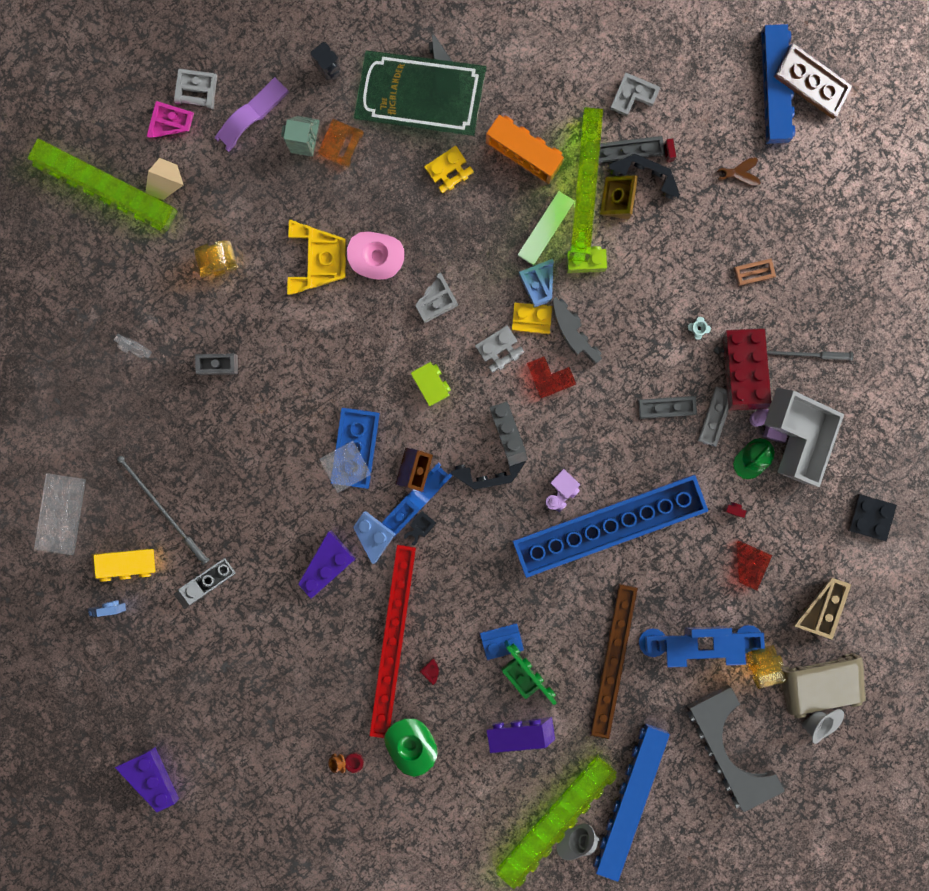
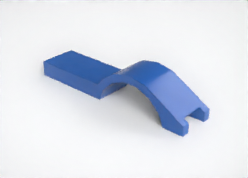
[382,462,453,537]

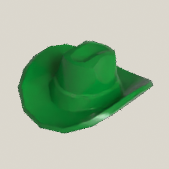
[384,719,438,777]

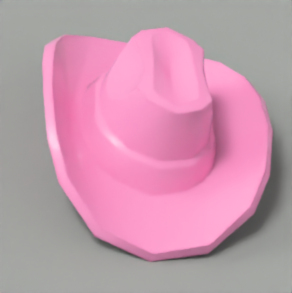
[347,232,404,280]

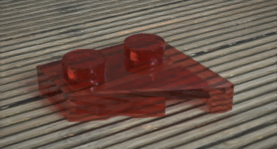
[737,540,773,591]

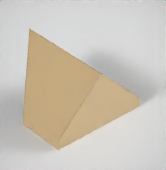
[145,158,184,201]

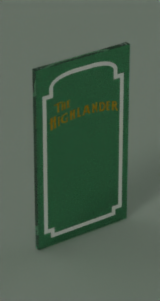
[354,50,487,136]

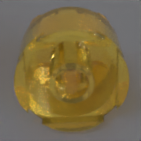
[194,240,238,278]
[746,645,786,689]

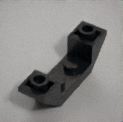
[607,154,680,200]
[451,461,526,490]

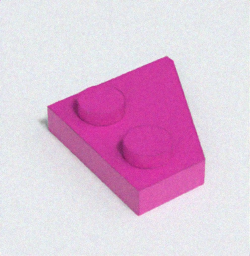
[147,101,194,138]

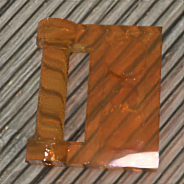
[318,119,364,168]

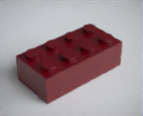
[723,329,772,411]

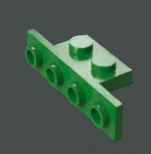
[501,640,557,705]

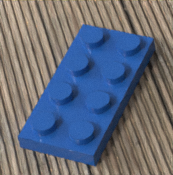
[331,408,380,489]

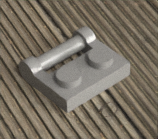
[174,69,217,109]

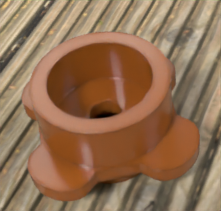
[328,754,346,773]

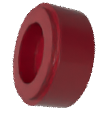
[345,752,364,773]

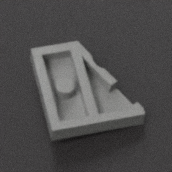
[415,273,458,323]

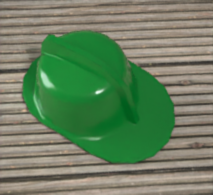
[733,438,775,479]

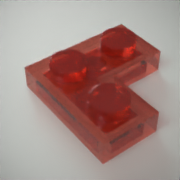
[527,356,577,399]

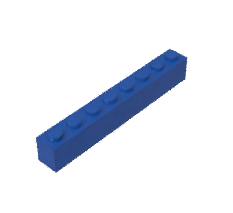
[593,723,670,882]

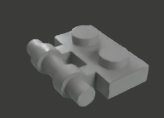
[475,325,525,373]

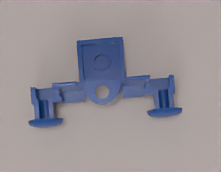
[639,625,765,668]

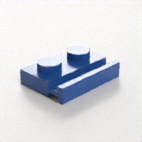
[480,623,524,660]

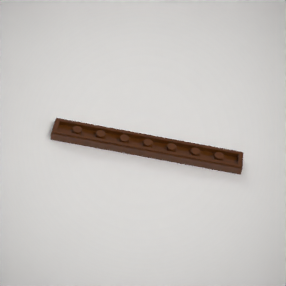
[590,584,638,739]

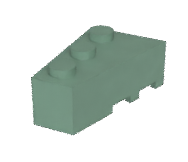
[281,116,320,157]

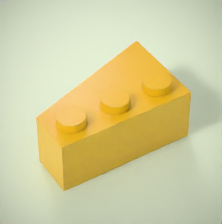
[91,549,155,582]

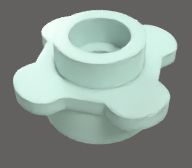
[688,317,711,340]

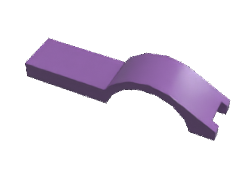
[214,77,289,152]

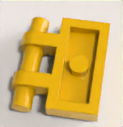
[424,145,474,193]

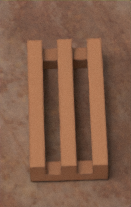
[733,258,776,286]

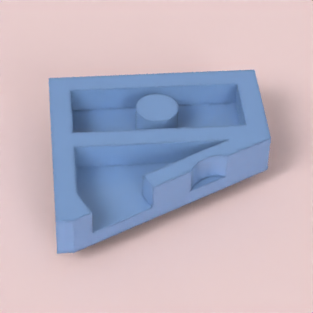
[353,511,395,564]

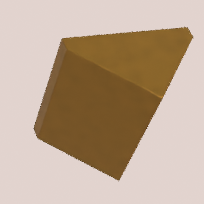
[600,175,638,219]

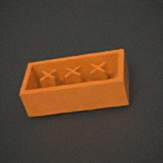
[486,115,564,184]

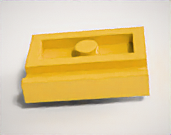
[512,302,552,334]

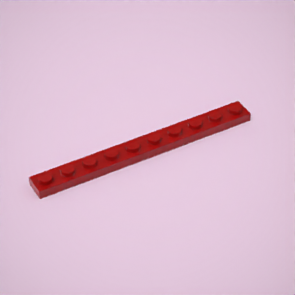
[369,545,416,738]

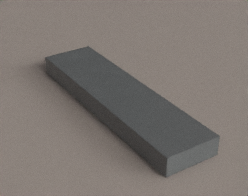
[587,136,665,165]

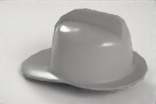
[802,709,844,744]
[557,823,600,861]

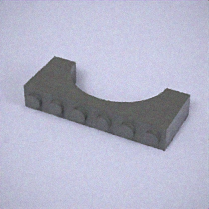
[687,685,785,813]

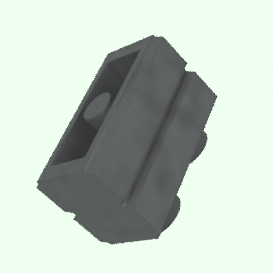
[195,353,238,375]

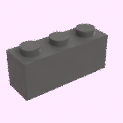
[489,401,528,466]

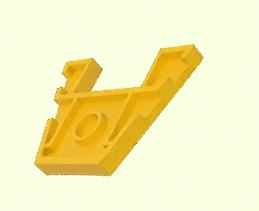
[287,220,346,295]

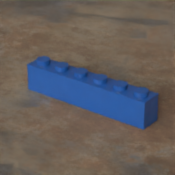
[761,24,795,144]

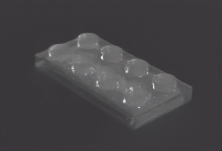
[34,473,86,555]

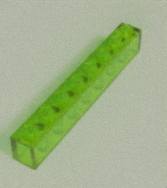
[569,107,603,262]
[27,138,178,231]
[496,754,617,889]

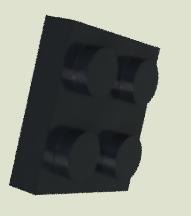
[848,494,897,542]

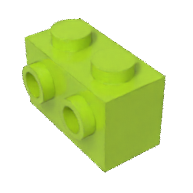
[566,246,607,273]

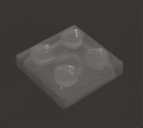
[319,441,372,493]

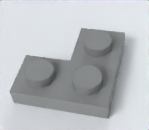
[610,72,661,116]

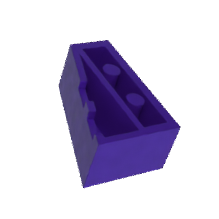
[298,530,356,598]
[487,717,555,753]
[115,747,179,812]

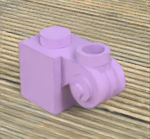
[749,409,787,443]
[545,469,580,513]

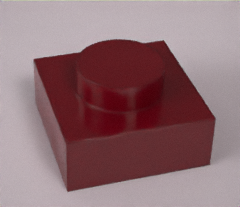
[723,502,747,518]

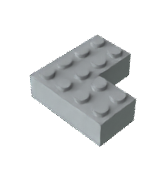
[764,388,844,487]

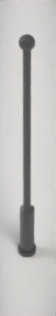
[714,347,853,361]
[117,456,210,566]

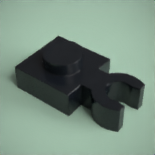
[404,511,437,546]

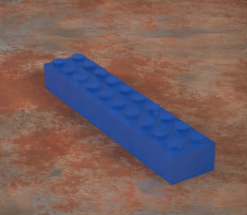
[512,475,708,578]

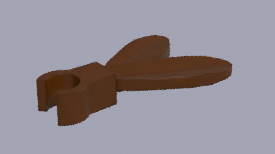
[717,157,761,186]

